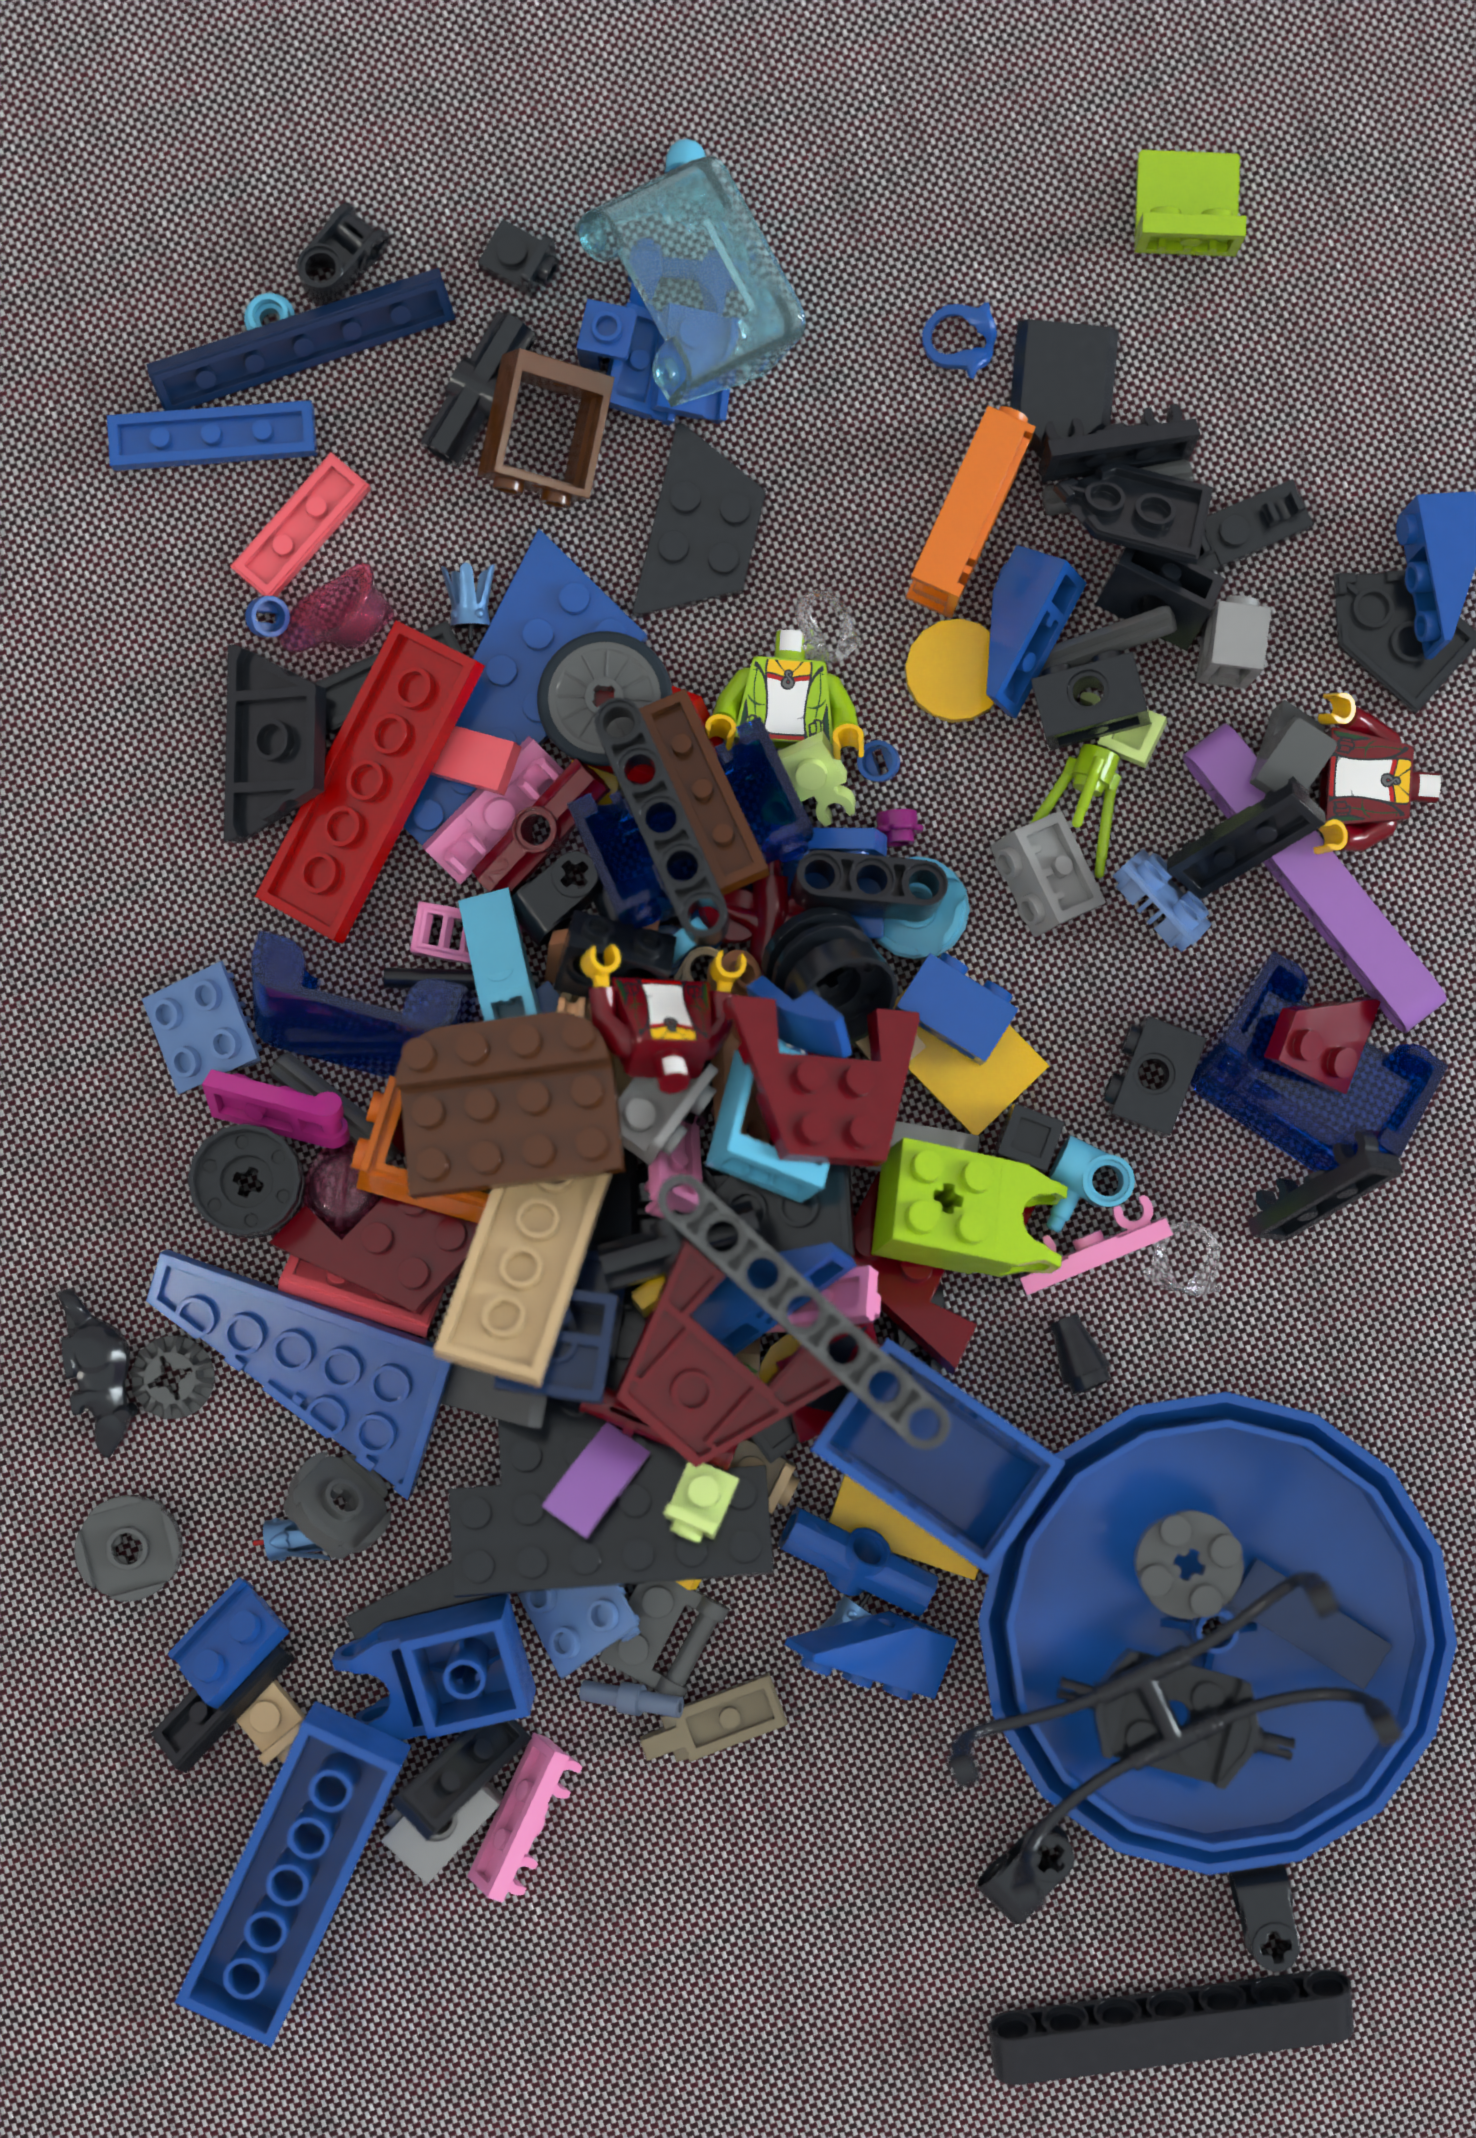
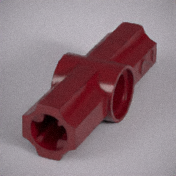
[472,758,611,897]

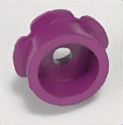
[875,809,924,847]

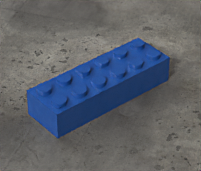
[174,1701,412,2048]

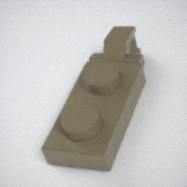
[640,1672,788,1762]

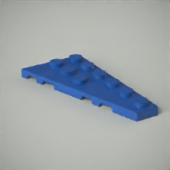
[403,528,648,845]
[146,1249,454,1500]

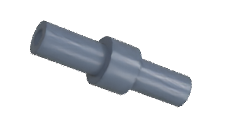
[579,1680,684,1718]

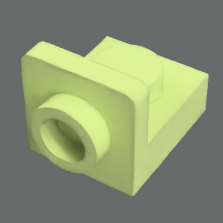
[663,1461,740,1543]

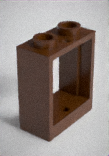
[477,348,615,509]

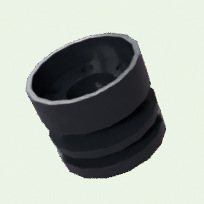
[761,906,898,1044]
[188,1124,307,1239]

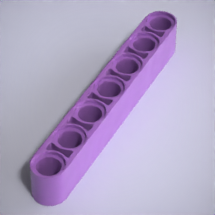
[1182,723,1447,1033]

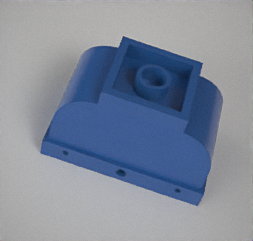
[809,1338,1066,1575]

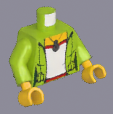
[704,630,864,760]

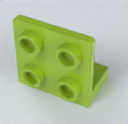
[1134,150,1247,257]

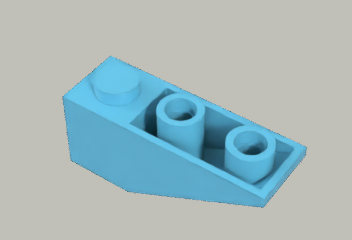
[458,887,542,1021]

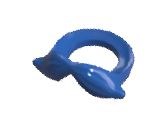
[922,302,997,379]

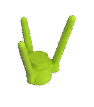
[1030,744,1121,879]

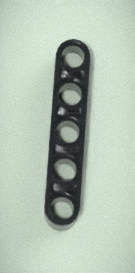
[594,697,730,946]

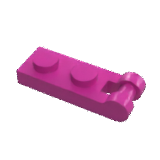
[202,1069,350,1149]

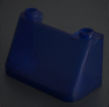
[567,716,814,928]
[251,930,476,1079]
[1190,951,1449,1172]

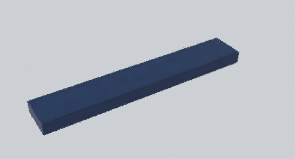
[146,267,456,411]

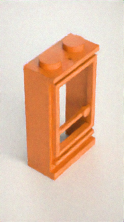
[905,406,1036,619]
[351,1075,490,1224]

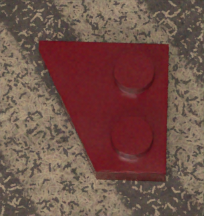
[1264,996,1381,1094]

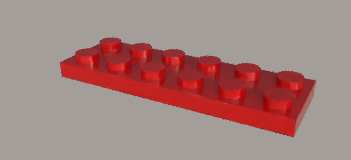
[255,620,485,944]

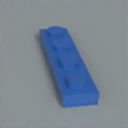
[107,400,317,471]

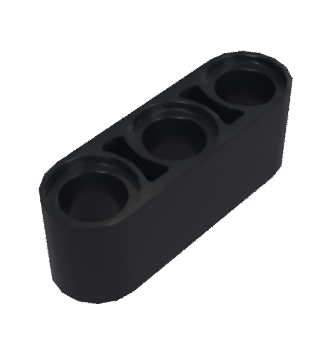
[790,850,948,921]

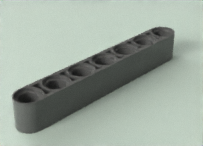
[658,1174,950,1449]

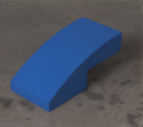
[746,975,852,1059]

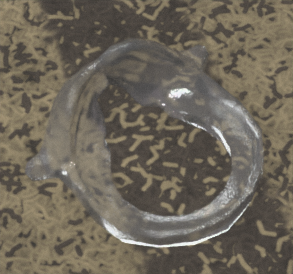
[795,589,862,663]
[1142,1222,1221,1296]

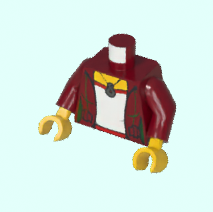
[1313,692,1441,855]
[581,944,747,1094]

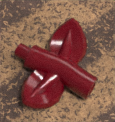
[698,854,806,976]

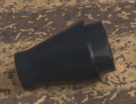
[1050,1314,1112,1395]

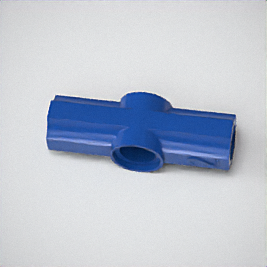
[778,1507,939,1617]

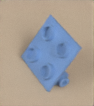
[1113,849,1212,952]
[142,961,263,1094]
[517,1586,641,1679]

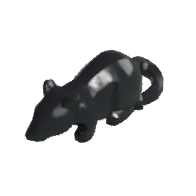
[58,1289,138,1458]

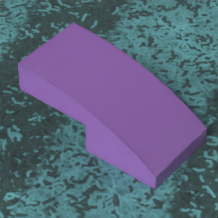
[542,1421,651,1539]

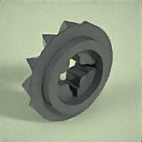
[130,1336,215,1419]

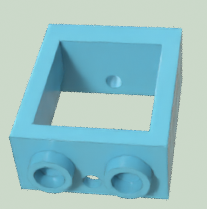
[706,1039,829,1203]

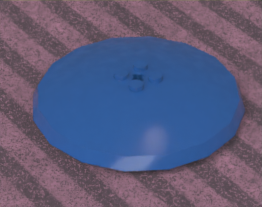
[978,1392,1457,1875]

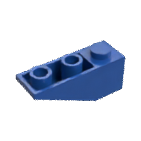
[1396,491,1476,660]
[784,1611,957,1701]

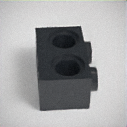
[553,910,677,999]

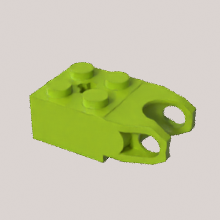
[871,1137,1068,1277]

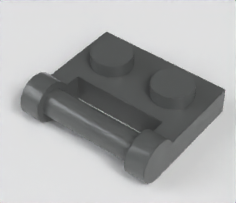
[598,1581,730,1699]

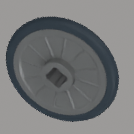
[537,631,673,766]

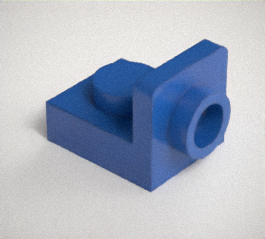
[576,299,637,371]

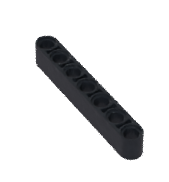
[989,1969,1354,2085]

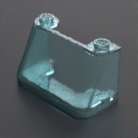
[574,156,806,407]

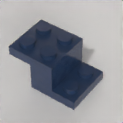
[493,1249,626,1405]

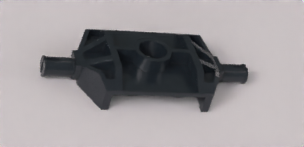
[1056,1648,1295,1789]

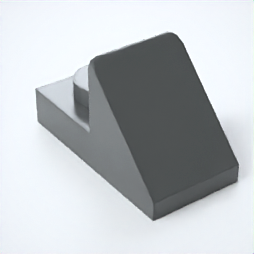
[1249,700,1337,794]

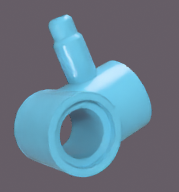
[1046,1135,1135,1233]

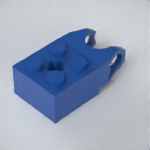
[332,1594,536,1740]

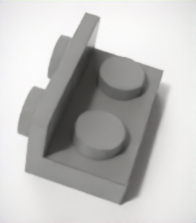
[991,811,1106,937]
[618,1064,718,1165]

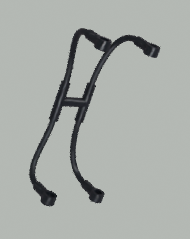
[947,1571,1403,1915]

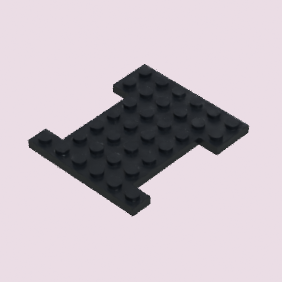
[448,1212,774,1598]

